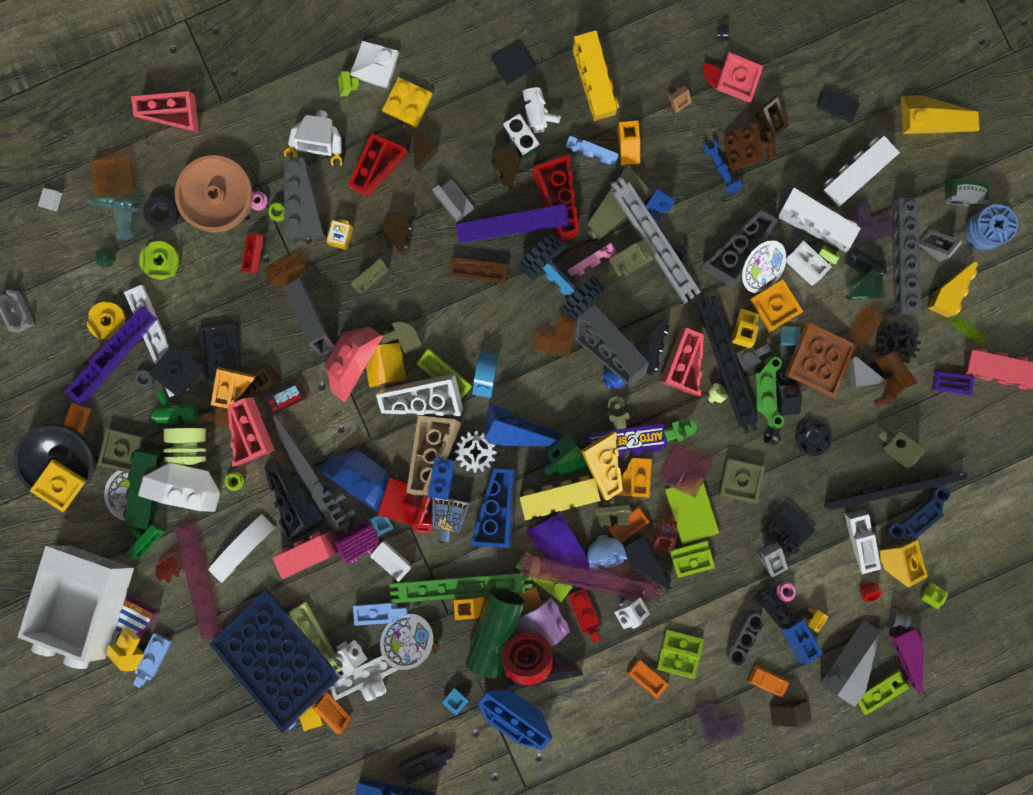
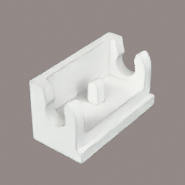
[786,241,832,286]
[370,541,413,582]

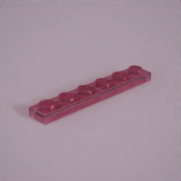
[174,523,222,640]

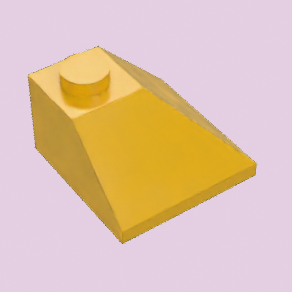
[880,540,928,587]

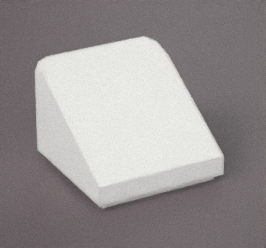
[38,188,62,212]

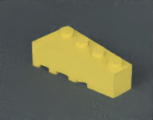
[520,475,600,520]

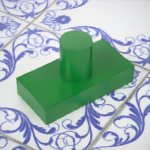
[126,525,165,560]

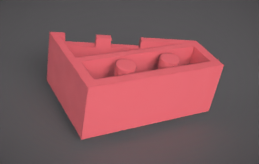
[131,91,199,133]
[228,398,275,467]
[273,530,340,579]

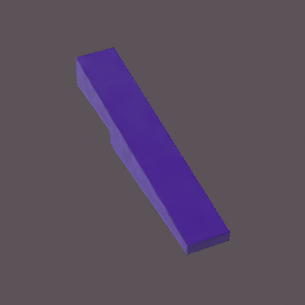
[456,204,570,243]
[64,306,157,405]

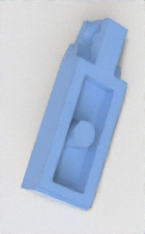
[566,136,618,165]
[353,602,408,626]
[133,632,172,688]

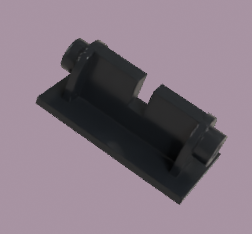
[845,247,887,283]
[754,584,794,626]

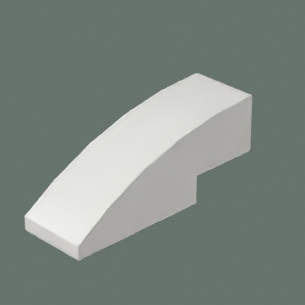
[845,509,881,574]

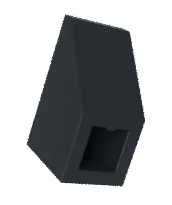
[776,372,802,416]

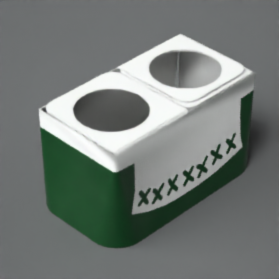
[502,113,539,159]

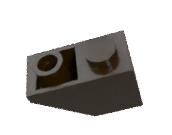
[490,142,521,190]
[383,211,413,256]

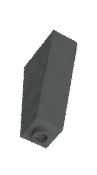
[282,278,335,357]

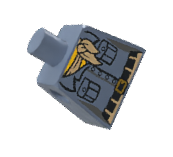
[432,498,470,542]

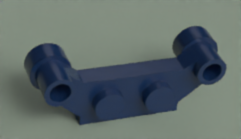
[886,486,950,539]

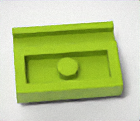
[669,540,715,578]

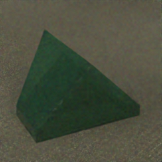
[845,268,886,300]

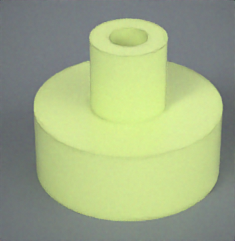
[708,383,728,403]

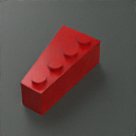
[531,154,579,242]

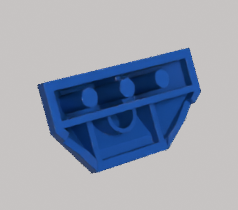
[319,450,389,512]
[478,690,552,750]

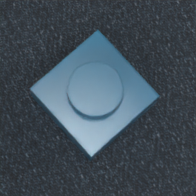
[442,687,469,715]

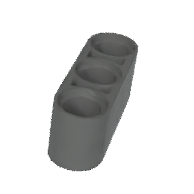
[726,611,765,666]

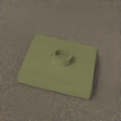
[350,259,389,294]
[97,428,146,473]
[719,458,765,504]

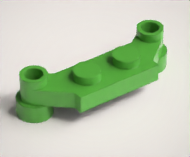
[755,356,784,429]

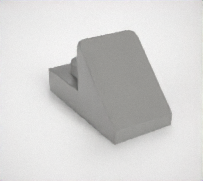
[757,542,788,578]

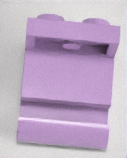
[514,598,570,658]

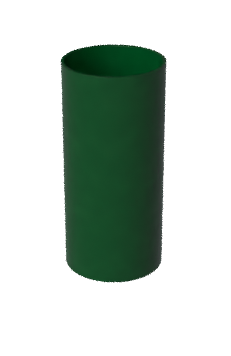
[465,588,525,678]

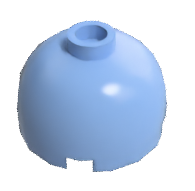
[587,535,627,569]

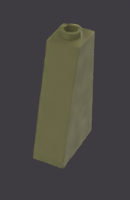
[587,165,653,241]

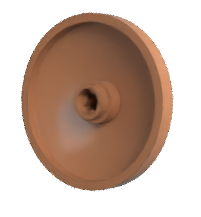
[175,155,253,233]

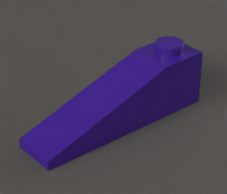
[527,511,599,588]

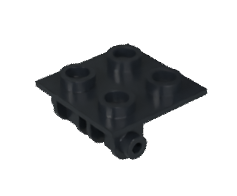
[761,503,815,558]

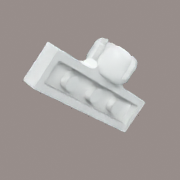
[330,656,400,701]

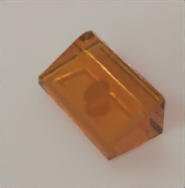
[264,252,308,291]
[845,307,884,350]

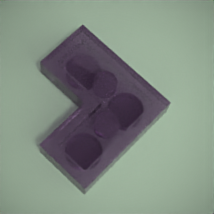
[847,202,895,244]
[694,701,744,746]

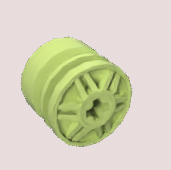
[164,428,206,465]

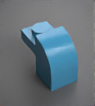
[472,351,499,398]

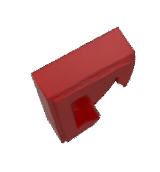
[702,62,722,88]

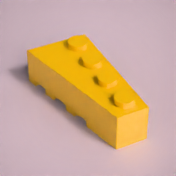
[572,31,619,121]

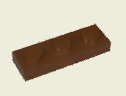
[449,257,508,284]

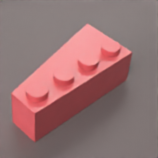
[965,348,1033,390]

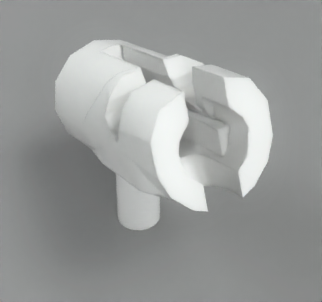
[523,87,561,133]

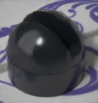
[673,246,688,262]
[763,429,781,446]

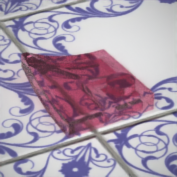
[660,444,712,497]

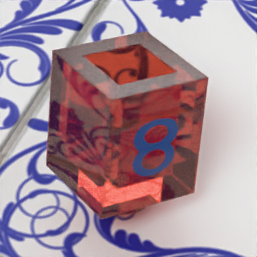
[653,518,677,552]

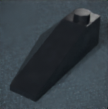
[264,458,323,542]

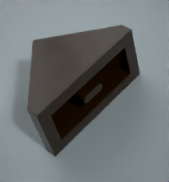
[755,96,789,137]
[412,129,438,171]
[769,700,811,727]

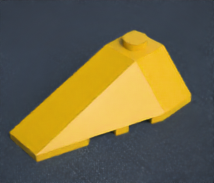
[901,95,979,134]

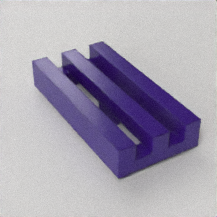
[932,371,974,395]

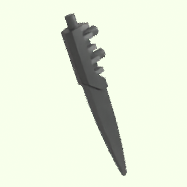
[273,414,357,534]

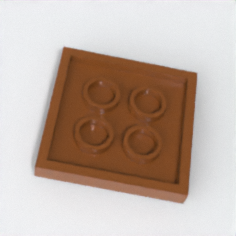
[784,322,856,398]

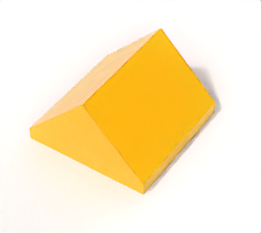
[366,343,407,388]

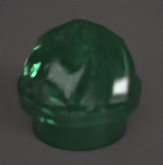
[95,248,116,268]

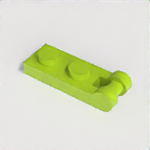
[858,669,910,715]

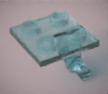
[87,197,140,240]

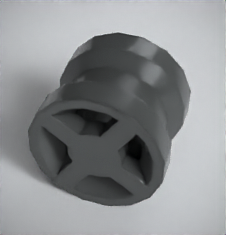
[889,607,911,629]

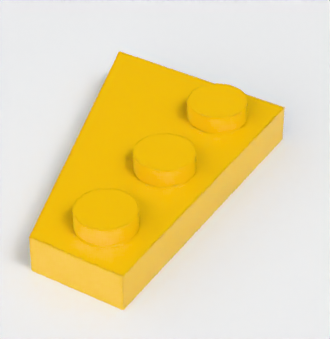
[581,431,623,500]

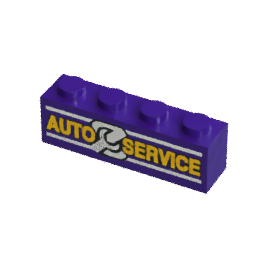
[586,424,667,457]

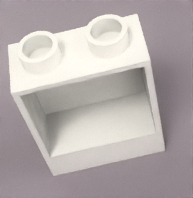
[18,545,134,669]

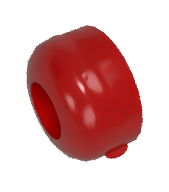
[502,632,553,685]

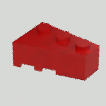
[348,133,408,198]

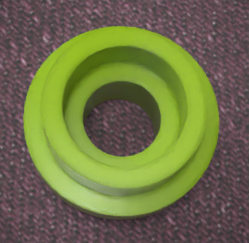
[224,472,244,491]

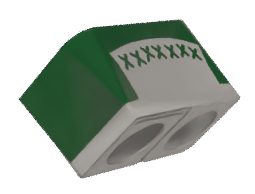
[944,179,991,208]

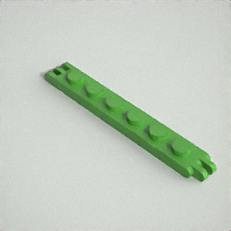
[389,572,533,603]

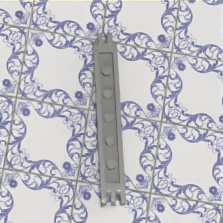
[611,177,701,304]

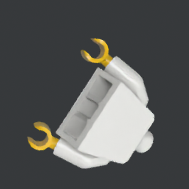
[284,110,343,167]

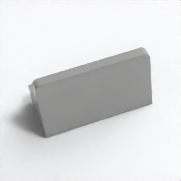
[432,180,474,223]

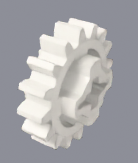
[455,431,497,473]

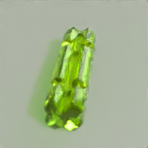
[951,317,988,346]

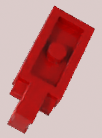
[567,587,601,643]

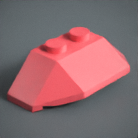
[324,327,383,402]

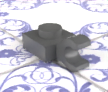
[736,344,771,371]

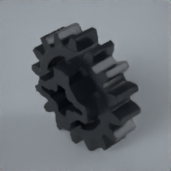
[877,323,921,363]

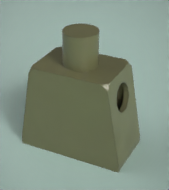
[878,428,926,469]

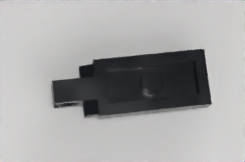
[399,747,454,785]

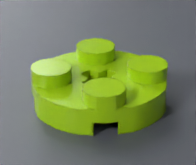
[139,241,180,280]

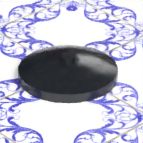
[13,423,95,492]

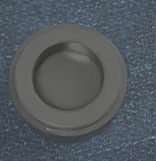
[134,369,155,389]

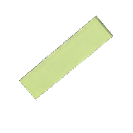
[288,602,342,672]

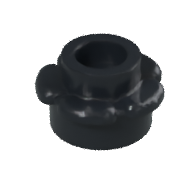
[717,23,729,43]

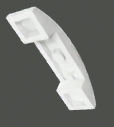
[208,514,276,583]

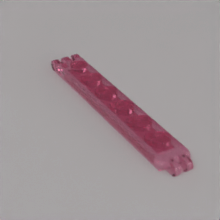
[520,555,662,602]

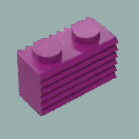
[333,522,380,563]

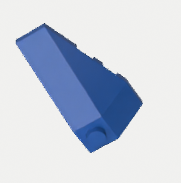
[483,404,563,446]

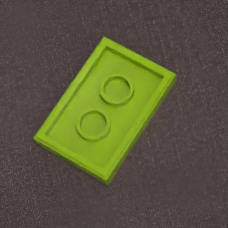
[665,478,719,545]

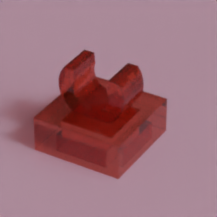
[156,556,179,583]

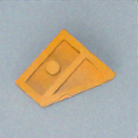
[211,367,255,409]
[617,458,652,498]

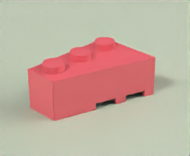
[659,328,704,396]

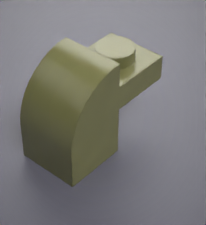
[379,322,423,354]

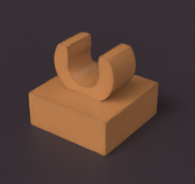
[667,86,692,113]

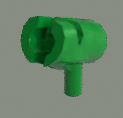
[151,391,198,424]

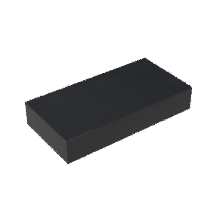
[817,89,860,122]

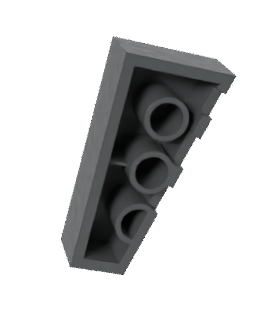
[284,158,327,239]
[702,210,778,289]
[575,304,649,387]

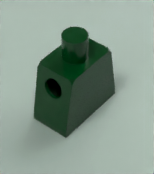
[542,433,588,477]

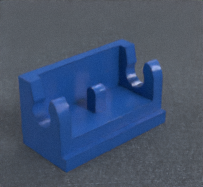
[646,189,675,220]
[780,619,823,664]

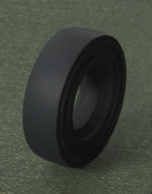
[143,195,179,230]

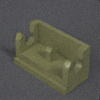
[609,240,656,276]

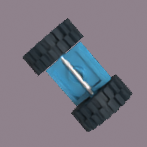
[518,232,608,323]

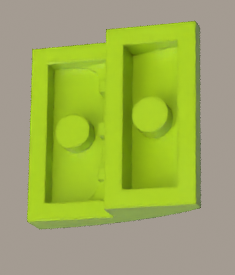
[656,630,704,679]

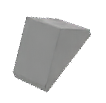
[920,229,962,262]
[848,356,886,387]

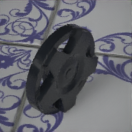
[795,420,832,456]

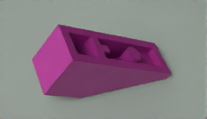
[889,626,924,693]

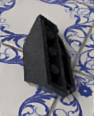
[506,651,583,691]

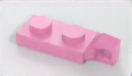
[566,243,617,279]

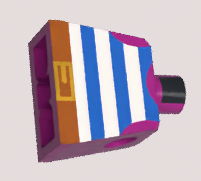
[115,595,160,641]

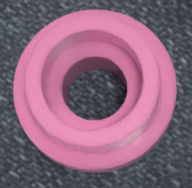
[251,191,268,211]
[776,582,796,602]

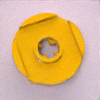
[87,302,127,340]

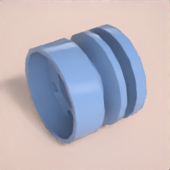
[965,204,1018,250]

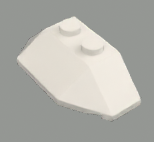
[138,463,220,512]

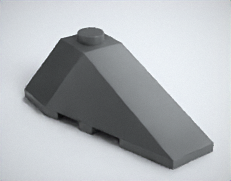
[820,620,881,707]

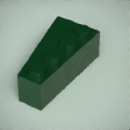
[123,442,170,529]

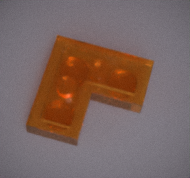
[533,317,577,358]

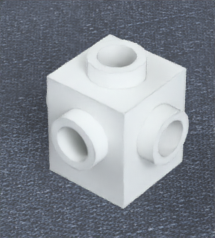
[614,598,650,629]
[332,640,367,674]

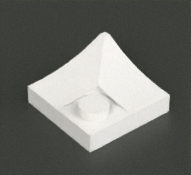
[349,41,399,89]

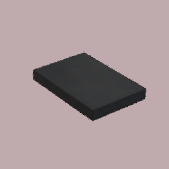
[199,323,242,384]

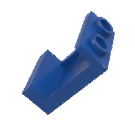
[428,458,457,500]

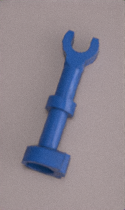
[703,140,744,195]

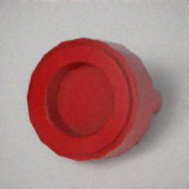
[859,582,882,602]

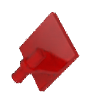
[377,478,431,525]

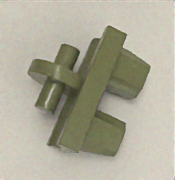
[605,396,629,430]
[595,496,632,527]

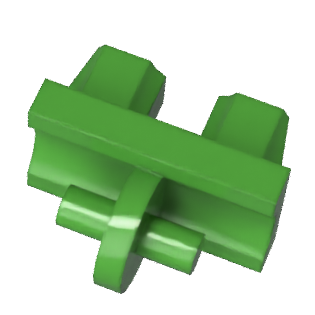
[664,419,697,442]

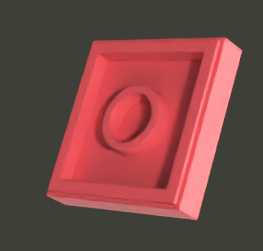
[715,52,763,103]

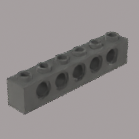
[892,198,921,316]

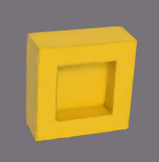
[803,608,828,633]

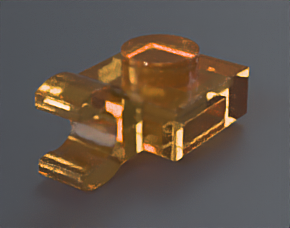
[201,409,229,428]

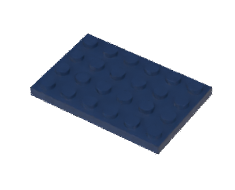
[209,590,342,733]

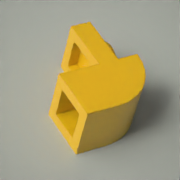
[731,309,759,348]
[107,628,144,671]

